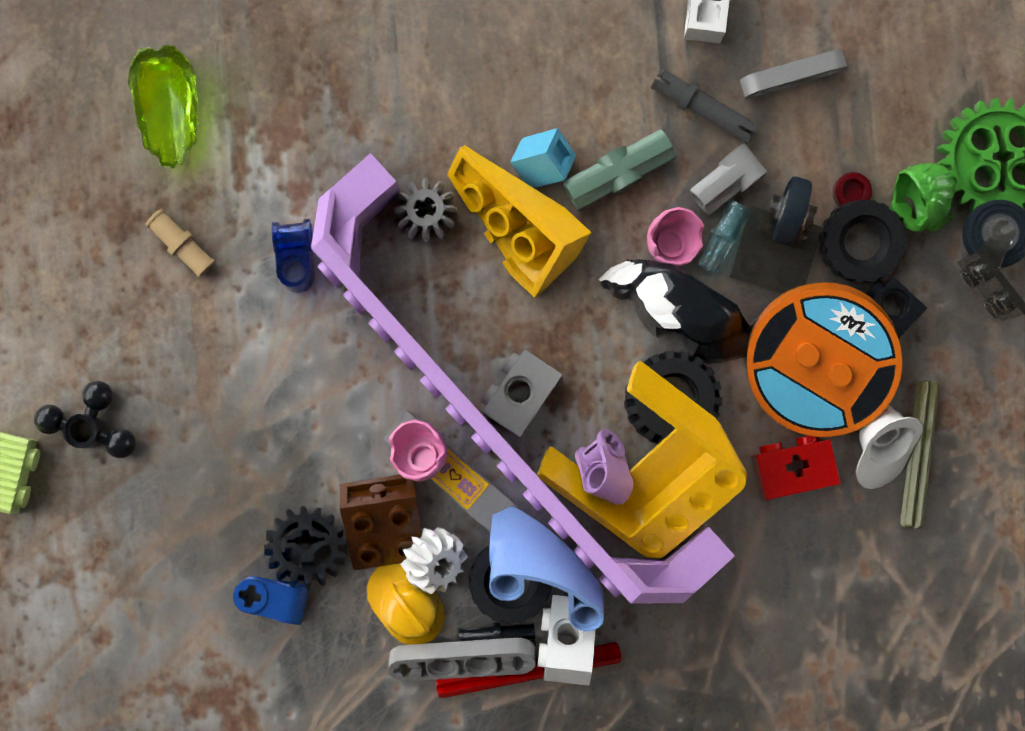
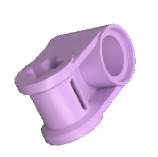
[575,429,634,505]

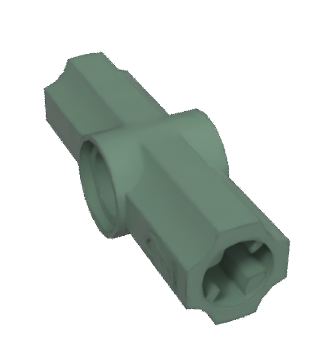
[563,129,677,211]

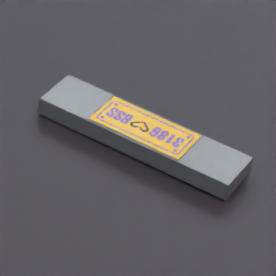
[383,411,520,532]

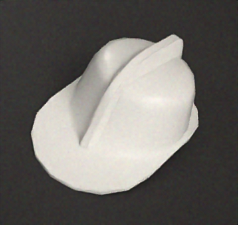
[856,405,923,489]

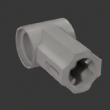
[689,143,768,216]

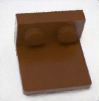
[340,474,423,570]

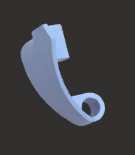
[489,506,604,632]

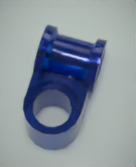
[271,219,314,293]

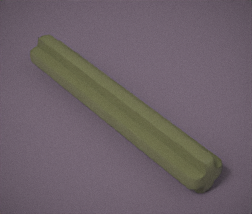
[900,380,940,529]

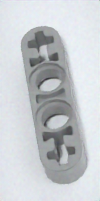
[388,638,536,681]

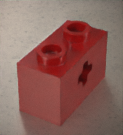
[751,435,841,500]

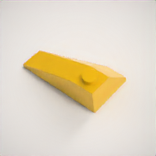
[447,145,592,298]

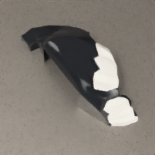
[598,259,759,364]

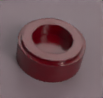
[833,172,872,207]

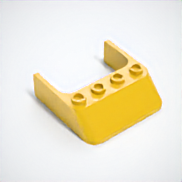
[537,361,747,558]

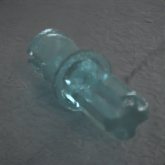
[699,199,751,274]

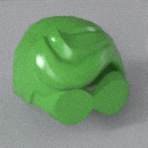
[890,162,956,232]

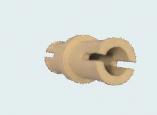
[145,208,215,278]

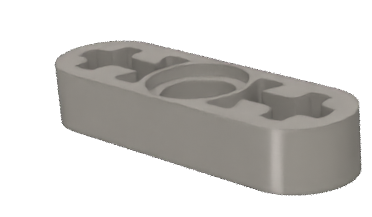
[739,49,848,99]

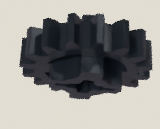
[264,506,347,589]

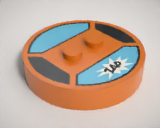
[747,282,902,437]

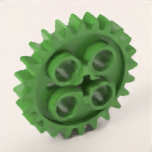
[936,98,1025,214]

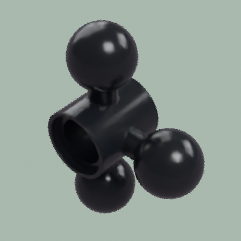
[34,381,136,458]

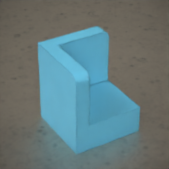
[510,128,577,188]

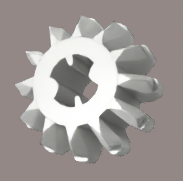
[401,527,468,594]

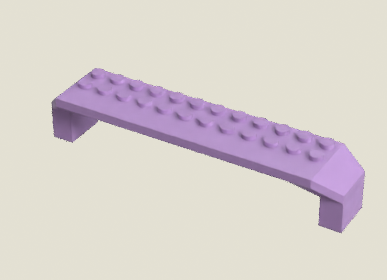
[311,153,735,604]

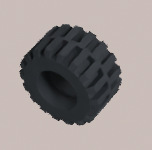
[624,351,723,444]

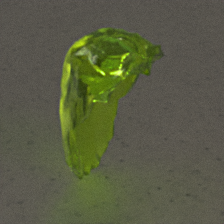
[128,45,199,169]

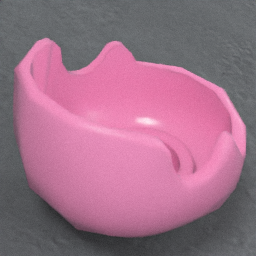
[647,207,704,267]
[389,419,447,482]

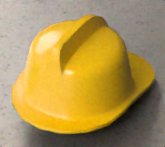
[367,563,445,645]

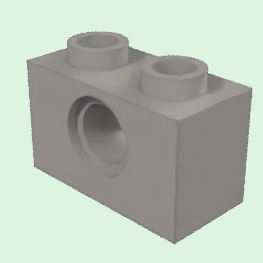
[481,349,562,438]

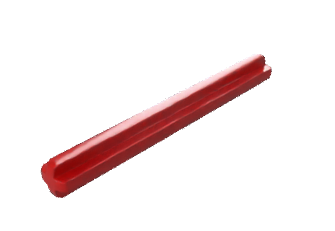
[436,642,621,698]

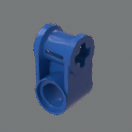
[233,576,309,625]

